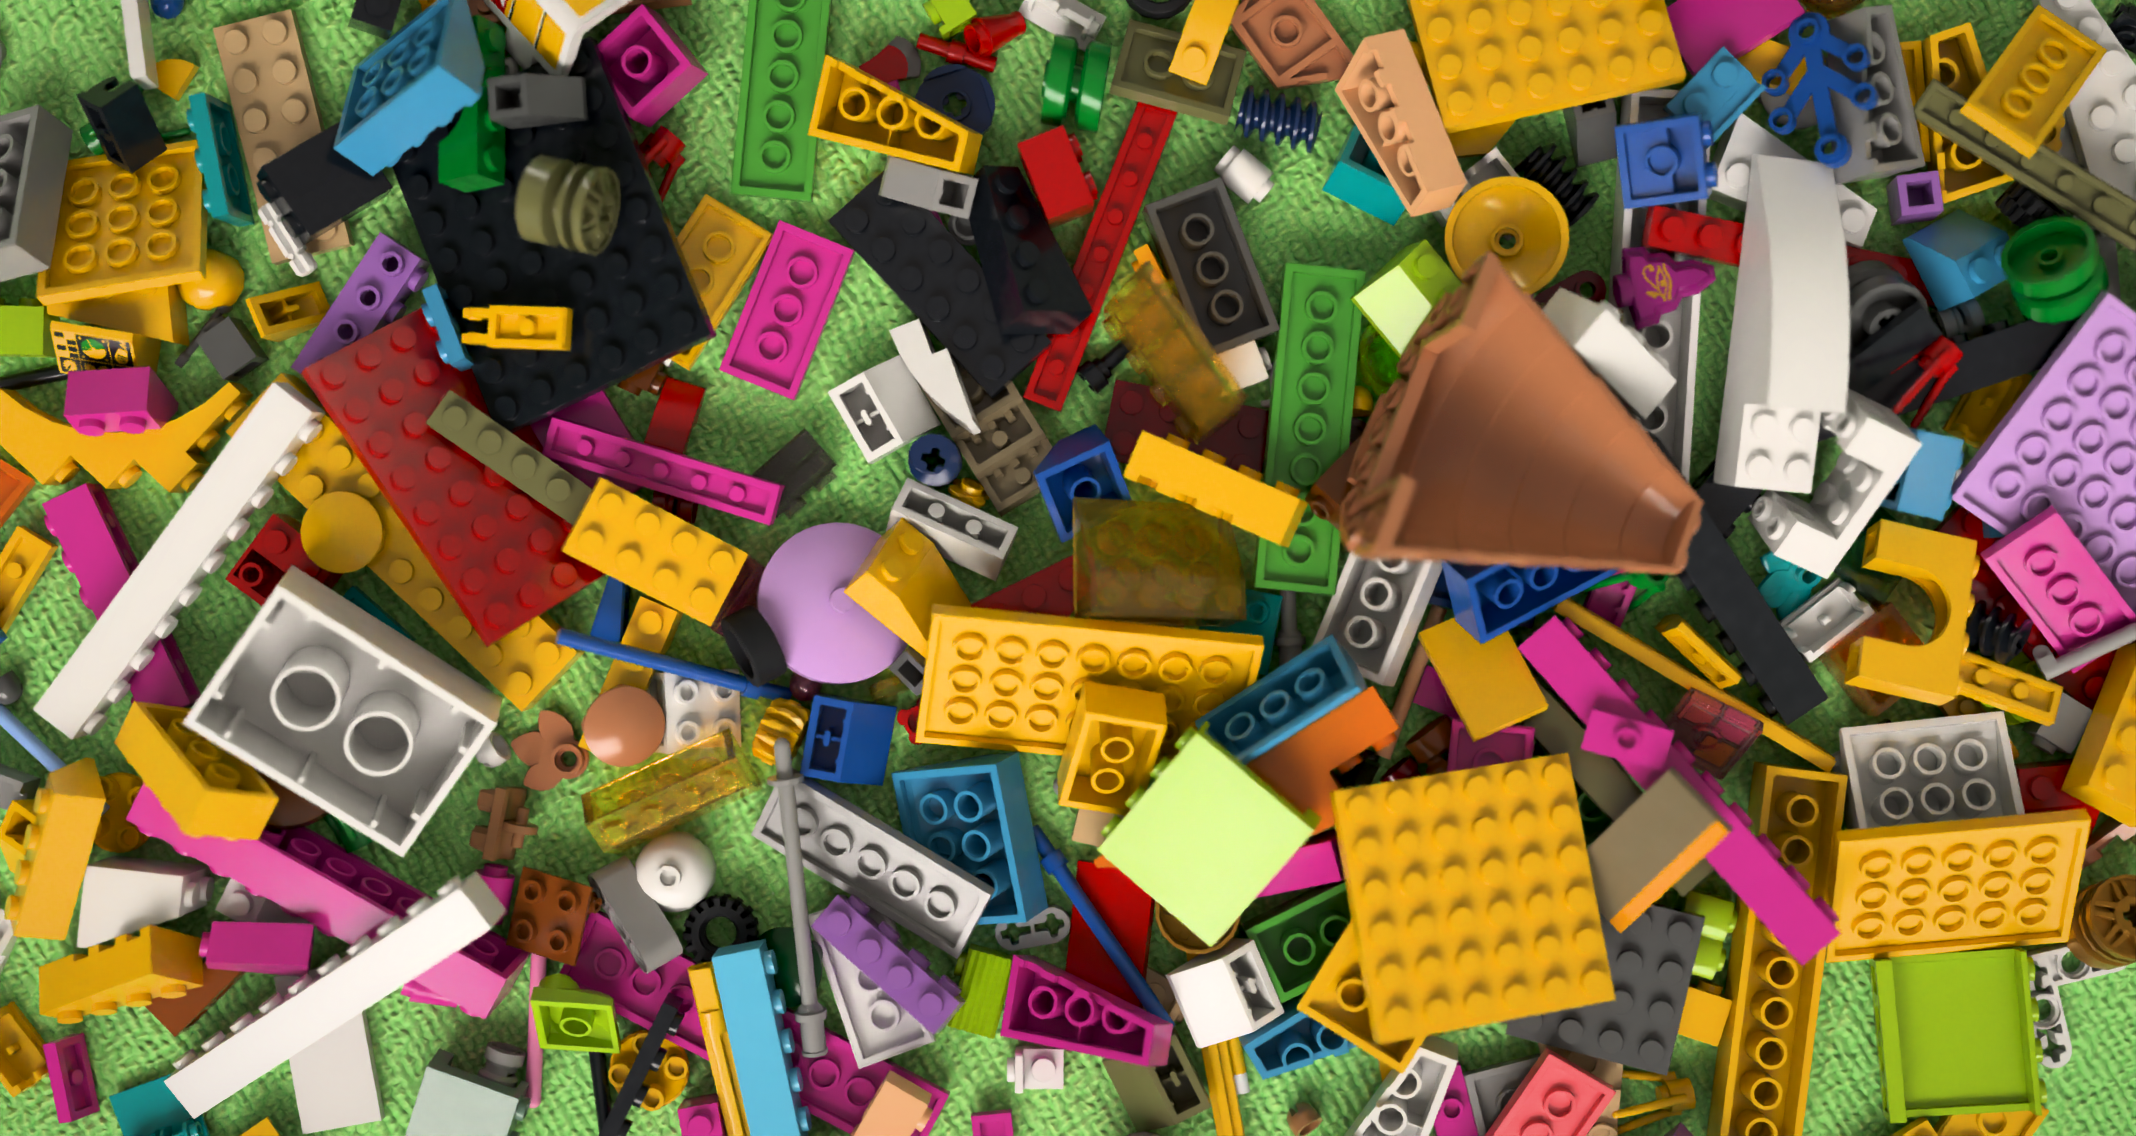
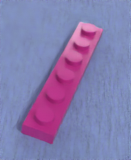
[542,416,784,525]

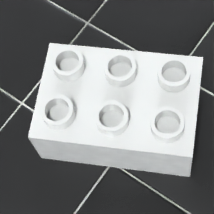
[183,565,502,857]

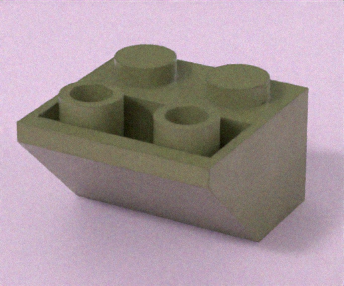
[1102,1026,1212,1132]

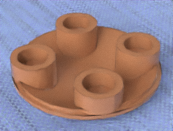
[581,684,665,767]

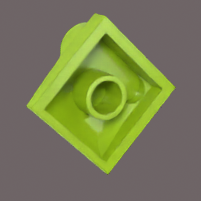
[530,973,621,1054]

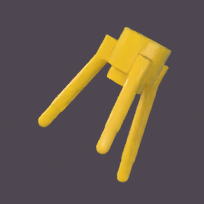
[1612,1070,1696,1135]

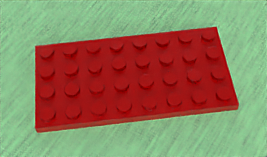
[301,307,607,647]

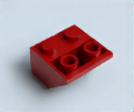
[225,513,344,606]

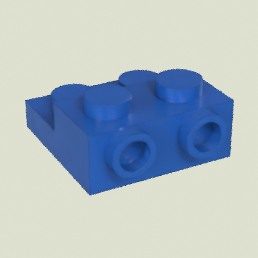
[1614,112,1718,209]

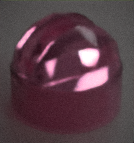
[789,672,823,701]

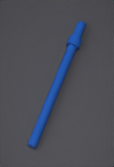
[555,628,792,700]
[1033,824,1176,1027]

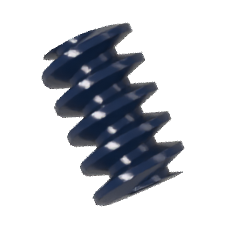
[1234,85,1323,154]
[908,434,963,487]

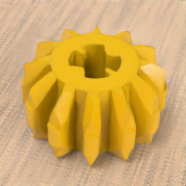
[752,697,810,766]

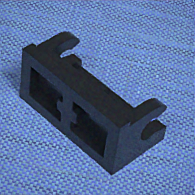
[76,76,167,173]

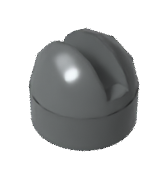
[0,670,23,705]

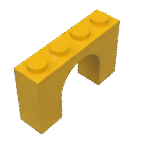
[1844,519,1980,706]

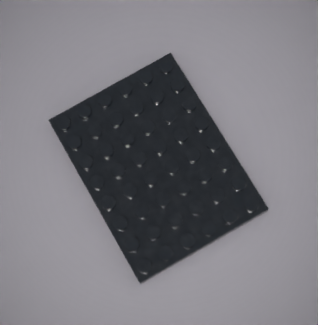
[392,36,717,433]

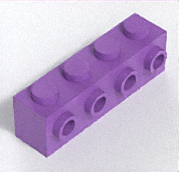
[291,232,430,374]
[811,894,966,1035]

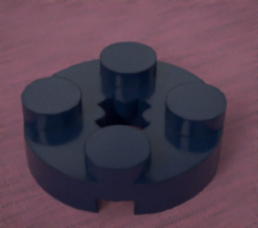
[915,64,995,135]

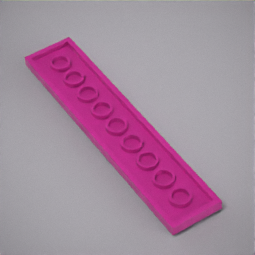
[560,910,950,1136]

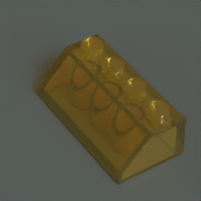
[581,728,763,854]

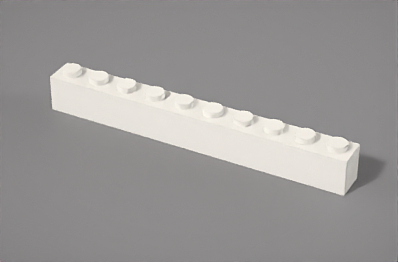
[33,382,326,740]
[164,872,507,1119]

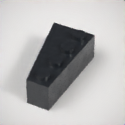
[969,165,1093,334]

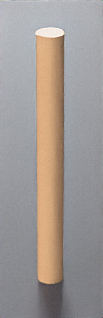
[1375,604,1447,760]

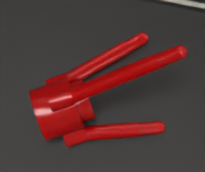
[639,126,686,202]
[1888,336,1964,429]

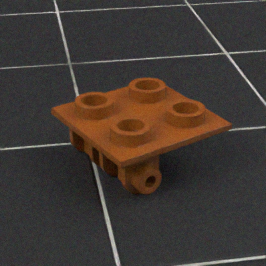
[506,866,602,966]

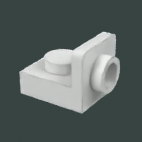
[1007,1046,1064,1093]

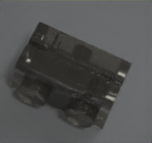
[752,428,839,519]

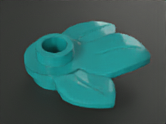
[1757,551,1822,621]

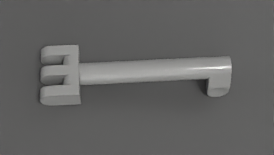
[2033,622,2136,680]

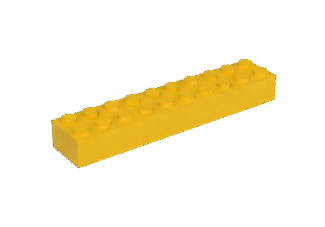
[225,373,586,712]
[1707,761,1848,1136]

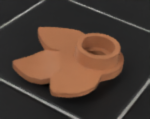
[511,710,590,791]

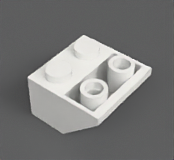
[828,355,941,464]
[1166,937,1285,1048]

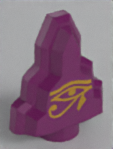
[1612,247,1716,330]

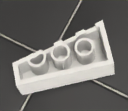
[1709,113,1877,248]

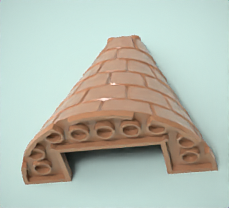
[1340,251,1704,574]

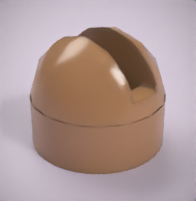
[1287,1102,1323,1136]

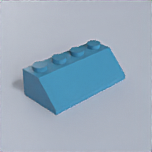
[1194,634,1367,765]

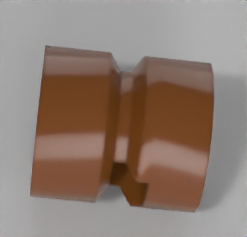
[1405,714,1452,775]

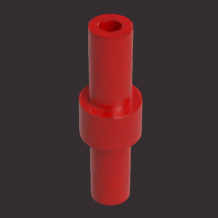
[916,33,998,73]

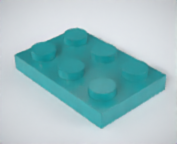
[186,92,255,227]

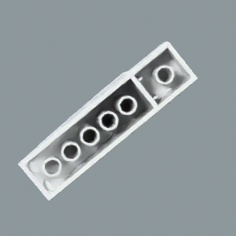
[1713,154,1850,494]

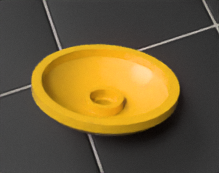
[1444,176,1569,295]

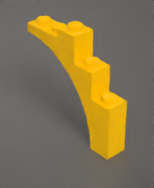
[0,382,253,493]

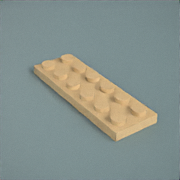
[213,9,354,265]

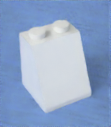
[77,855,214,948]

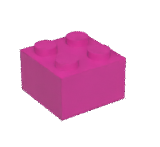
[597,4,708,128]

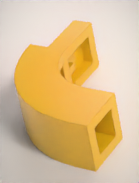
[1168,0,1240,85]

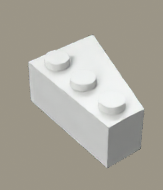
[1542,287,1677,420]

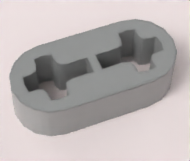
[995,905,1070,951]

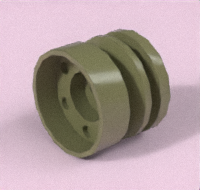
[515,155,621,255]

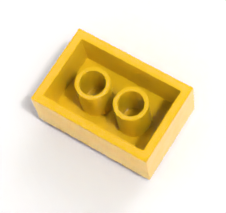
[1057,681,1168,816]

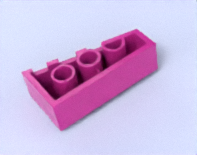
[1000,955,1173,1067]

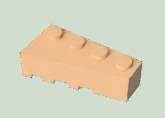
[1334,29,1467,218]
[850,1070,933,1136]

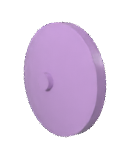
[756,522,908,685]

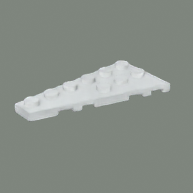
[2032,0,2136,239]

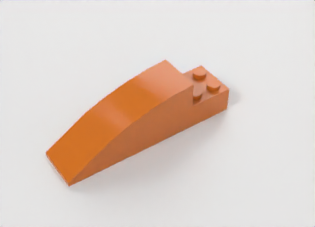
[1093,686,1401,868]

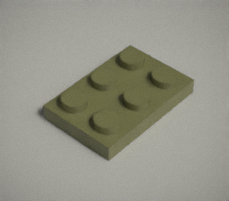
[1109,19,1246,126]

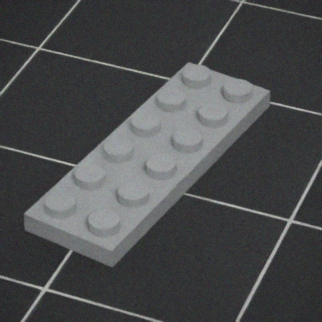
[751,768,996,959]

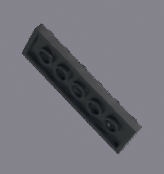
[828,171,1052,399]

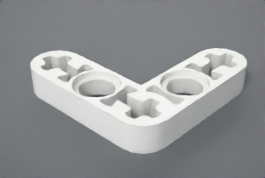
[2027,942,2127,1069]

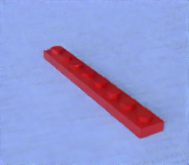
[1023,102,1178,413]
[1641,205,1936,308]

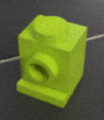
[922,0,977,41]

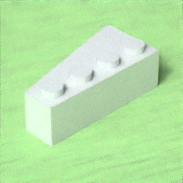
[1344,1035,1458,1136]

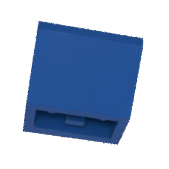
[800,692,897,786]

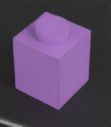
[1886,171,1944,226]

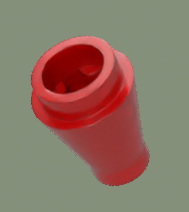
[964,11,1026,57]

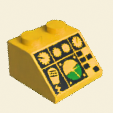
[50,321,162,374]

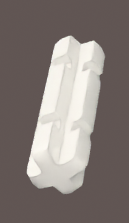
[258,202,318,277]

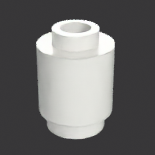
[1214,145,1275,204]

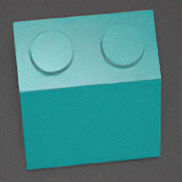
[1322,123,1405,226]

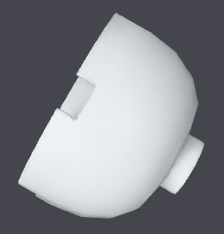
[635,831,716,912]

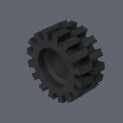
[1995,181,2069,229]
[683,894,759,964]

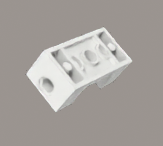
[1748,388,1922,579]

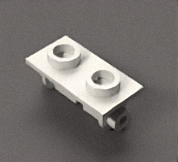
[1018,0,1107,51]

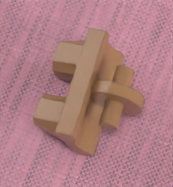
[469,786,538,861]

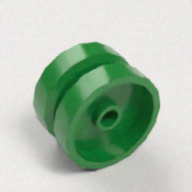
[1041,34,1112,133]
[2001,216,2109,323]

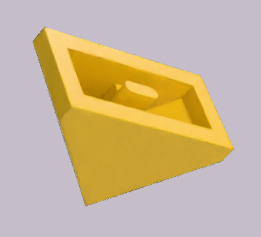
[245,281,330,342]

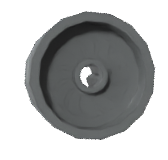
[1848,260,1929,352]

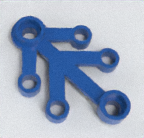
[1761,12,1879,168]

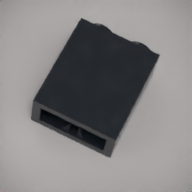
[257,122,393,245]

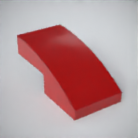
[644,376,707,455]

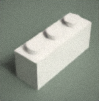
[886,478,1019,581]

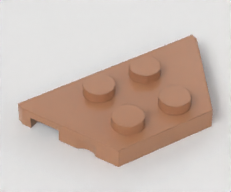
[1230,0,1354,90]

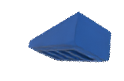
[590,575,630,643]

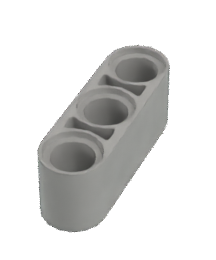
[588,856,683,974]

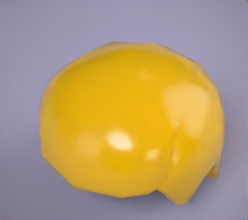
[176,249,245,311]

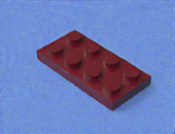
[1105,379,1269,473]

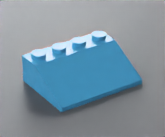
[333,0,485,176]
[891,752,1048,925]

